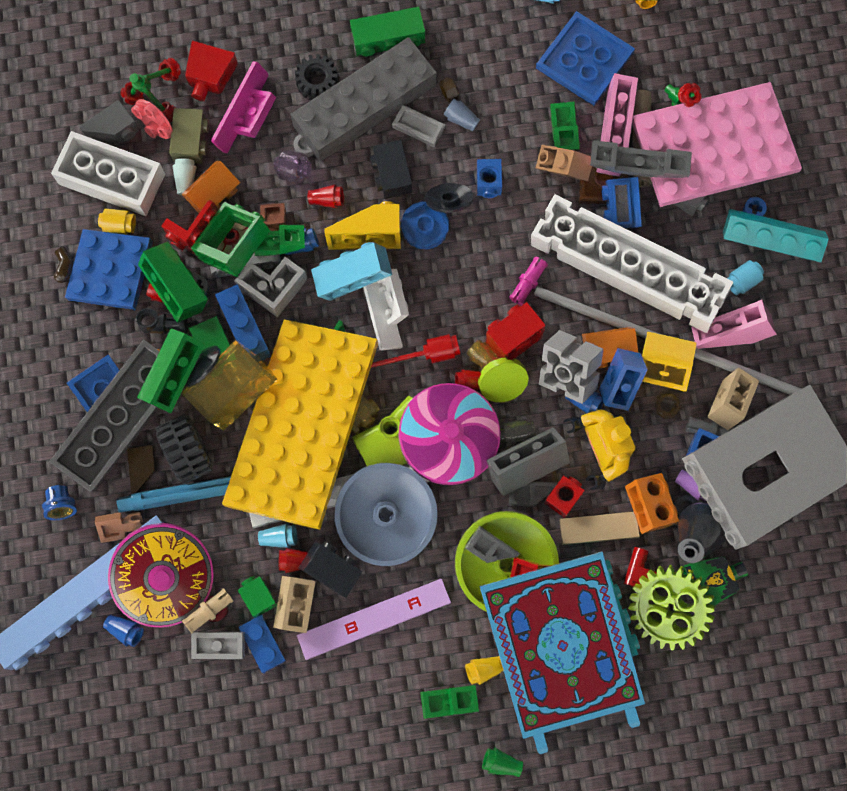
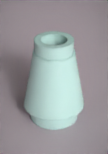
[173,159,197,195]

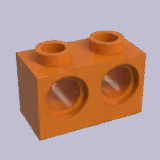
[625,473,679,534]

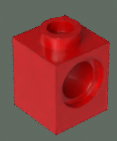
[544,475,585,518]

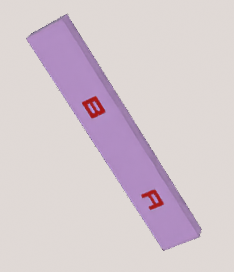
[297,579,451,660]

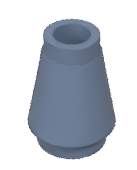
[443,99,480,132]

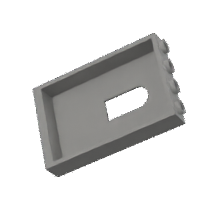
[682,385,847,550]

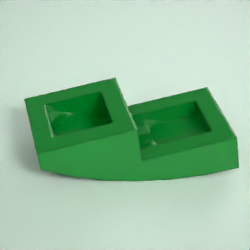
[550,101,580,150]
[254,225,305,256]
[420,685,479,719]

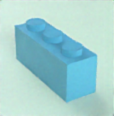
[311,242,393,301]

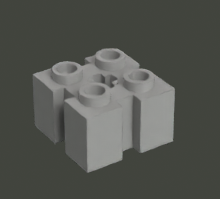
[539,330,603,404]

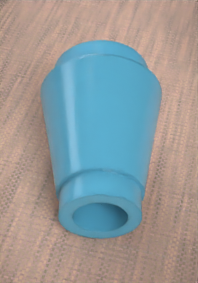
[258,523,297,548]

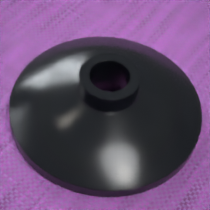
[425,183,474,213]
[185,345,221,387]

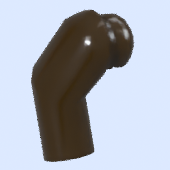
[54,247,74,283]

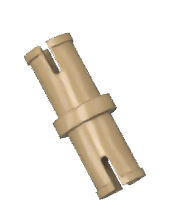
[182,588,233,634]

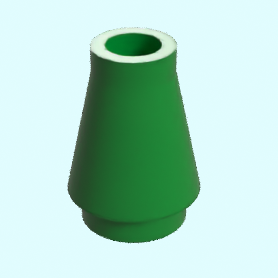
[482,747,523,777]

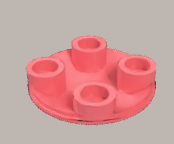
[131,99,173,139]

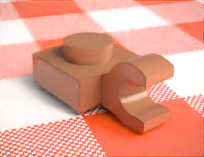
[95,512,143,543]

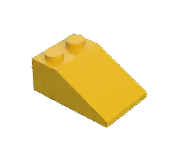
[325,201,401,250]

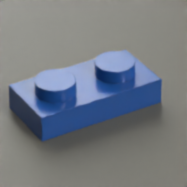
[238,615,286,674]

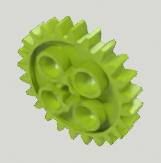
[628,565,715,650]

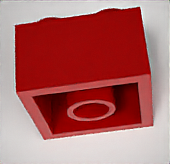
[485,302,545,360]

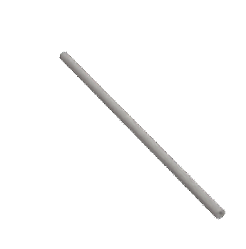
[534,286,817,395]

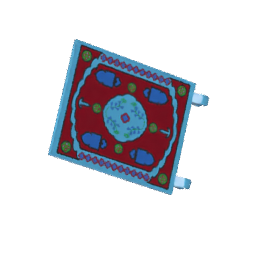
[480,552,645,754]

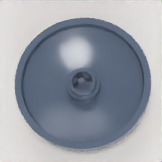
[334,463,437,566]

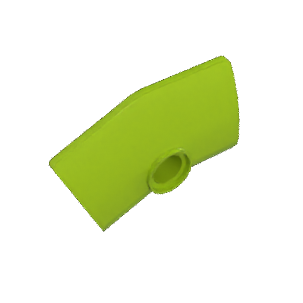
[352,396,413,466]

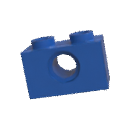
[599,348,648,411]

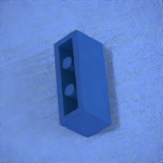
[215,284,271,367]

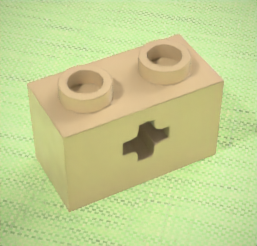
[708,367,759,431]
[273,576,315,633]

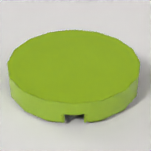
[478,358,529,403]

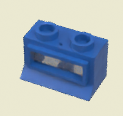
[602,177,642,228]

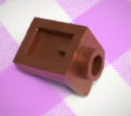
[260,203,286,231]

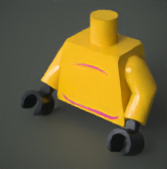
[564,409,635,490]

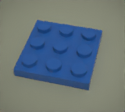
[536,11,635,106]
[65,229,153,310]

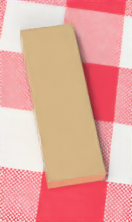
[559,512,639,545]

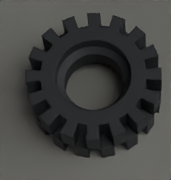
[295,54,339,101]

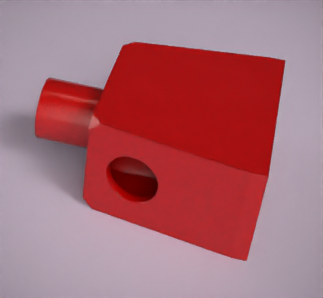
[186,41,238,101]

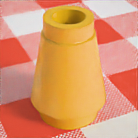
[465,656,504,685]

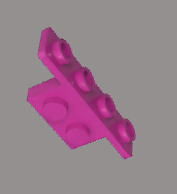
[211,61,276,153]

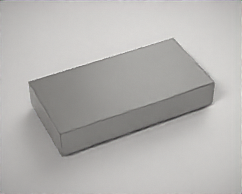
[392,105,445,147]

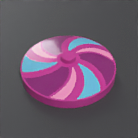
[398,383,500,485]

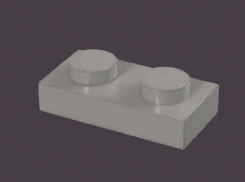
[191,632,245,659]

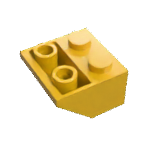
[642,331,697,391]

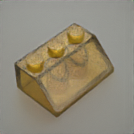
[181,340,277,431]

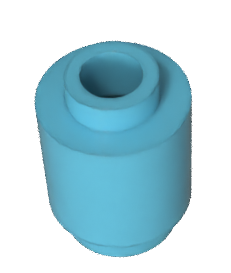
[727,260,764,295]

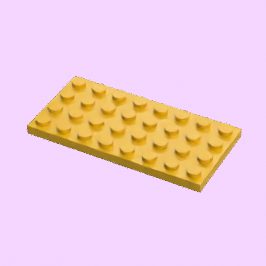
[222,319,379,530]

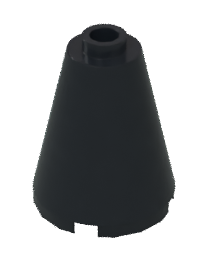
[677,502,726,563]

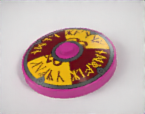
[108,523,213,627]

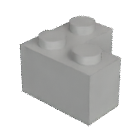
[235,257,307,318]

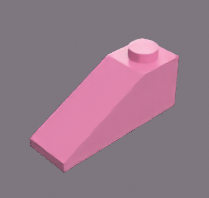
[691,300,777,349]

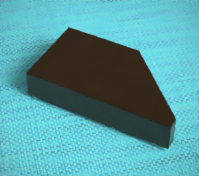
[127,445,156,494]

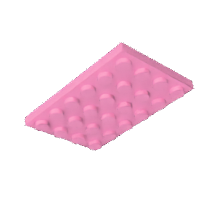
[632,82,802,207]

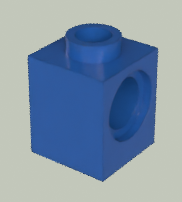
[477,159,502,198]

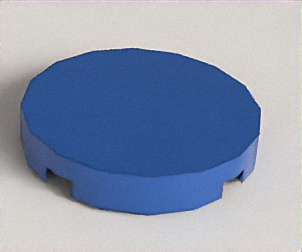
[401,201,449,249]

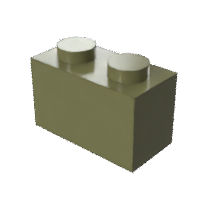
[169,108,210,164]

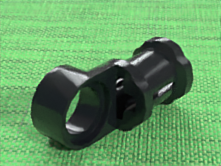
[136,308,188,335]

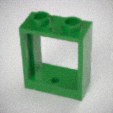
[191,202,270,277]

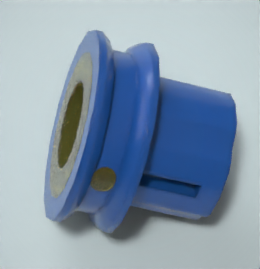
[42,485,77,520]

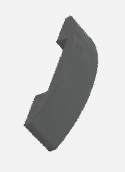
[590,140,692,178]

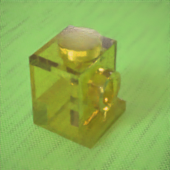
[351,395,380,435]

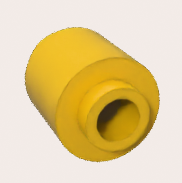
[98,209,136,235]

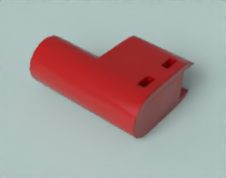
[623,547,657,588]

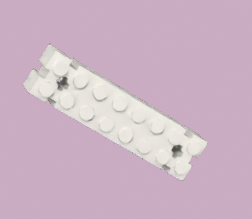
[531,194,733,333]

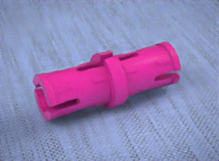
[509,257,548,306]

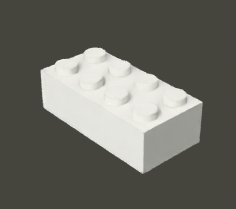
[51,131,165,216]

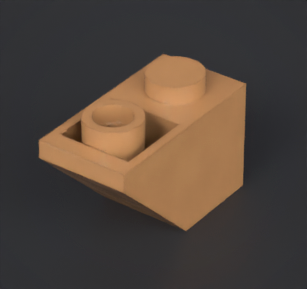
[535,145,592,181]

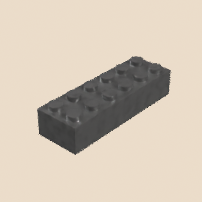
[291,37,437,162]
[49,340,160,492]

